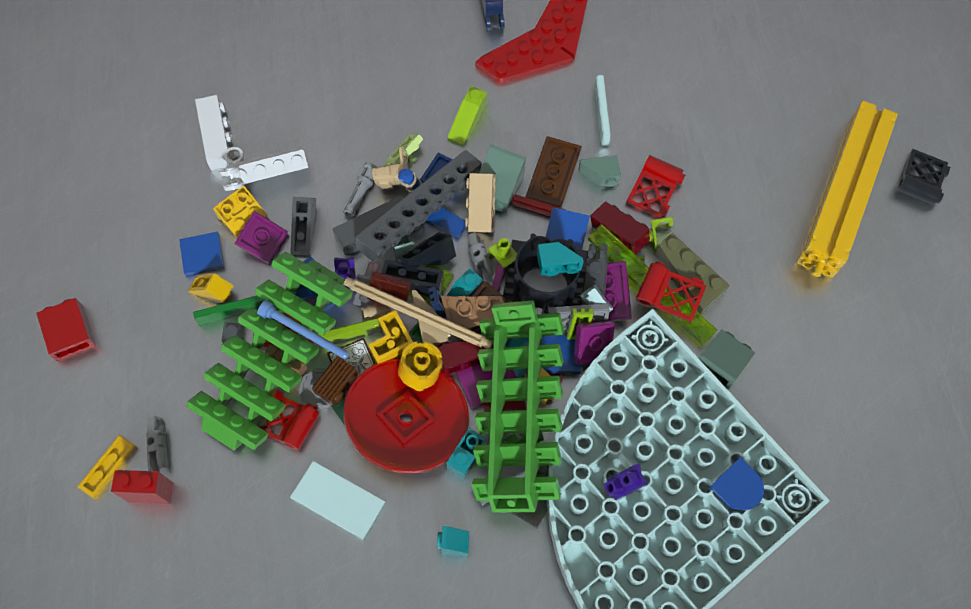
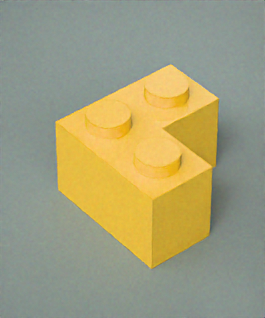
[368,310,413,364]

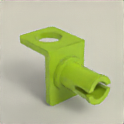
[649,217,673,251]
[488,238,517,268]

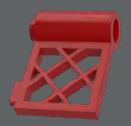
[626,155,686,219]
[635,261,706,322]
[256,390,319,451]

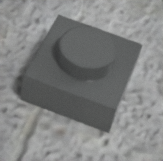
[221,322,245,343]

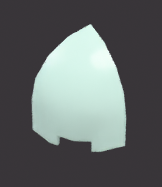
[579,284,613,312]

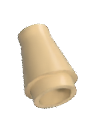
[361,304,391,321]

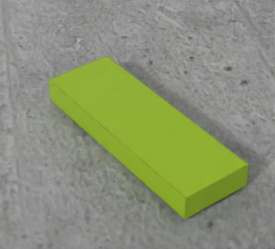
[318,318,381,344]

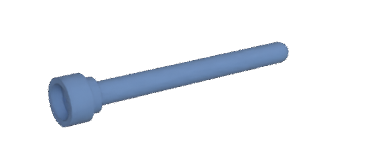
[257,300,349,359]

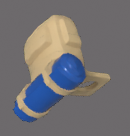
[372,146,422,193]

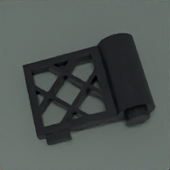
[897,149,951,206]

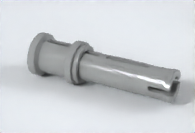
[343,162,377,217]

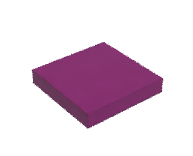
[234,211,288,264]
[573,321,615,365]

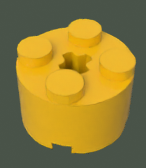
[398,342,442,391]

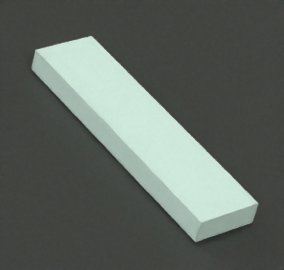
[594,75,611,147]

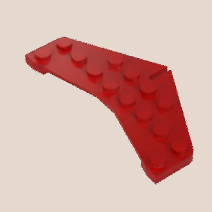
[475,0,588,83]

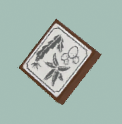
[327,338,375,388]

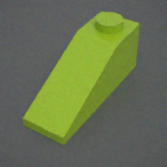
[447,86,487,146]

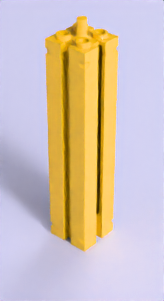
[797,100,898,277]

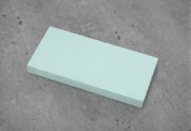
[290,461,386,541]

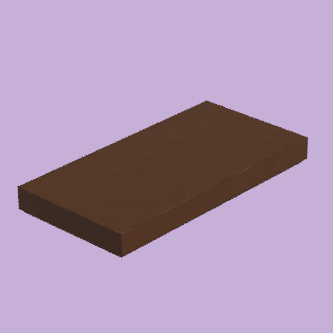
[525,136,582,208]

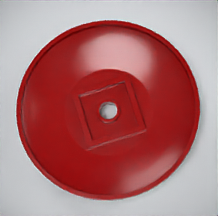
[344,358,469,474]

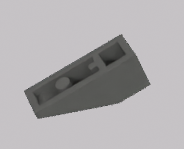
[290,197,316,256]

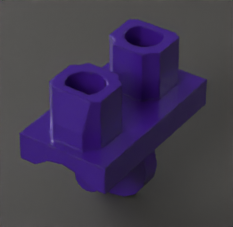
[334,257,356,292]
[604,464,648,500]

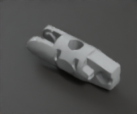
[468,232,494,279]
[146,416,167,471]

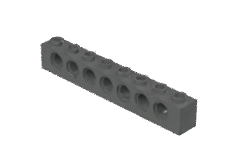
[356,150,482,262]

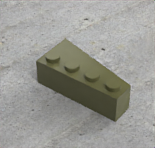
[655,233,730,318]

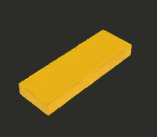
[77,435,137,500]

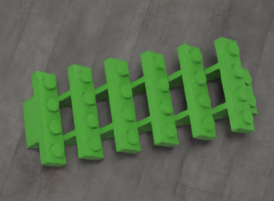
[186,252,353,451]
[472,300,564,512]

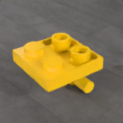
[212,186,268,239]

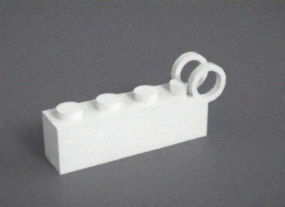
[195,95,246,170]
[219,146,308,191]

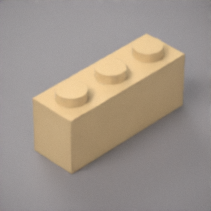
[465,173,496,232]

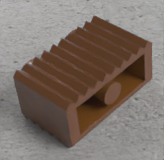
[312,356,358,407]

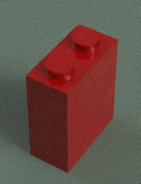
[36,298,96,361]
[111,470,174,504]

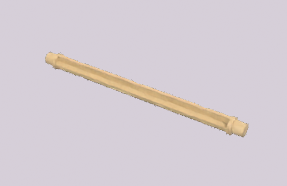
[344,277,493,349]

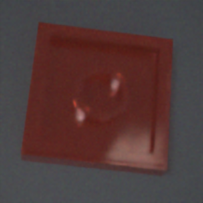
[367,272,411,303]

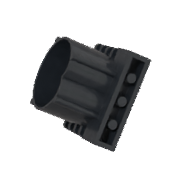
[503,233,588,314]

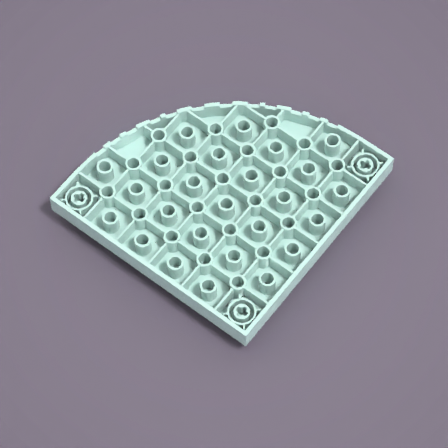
[547,309,830,609]

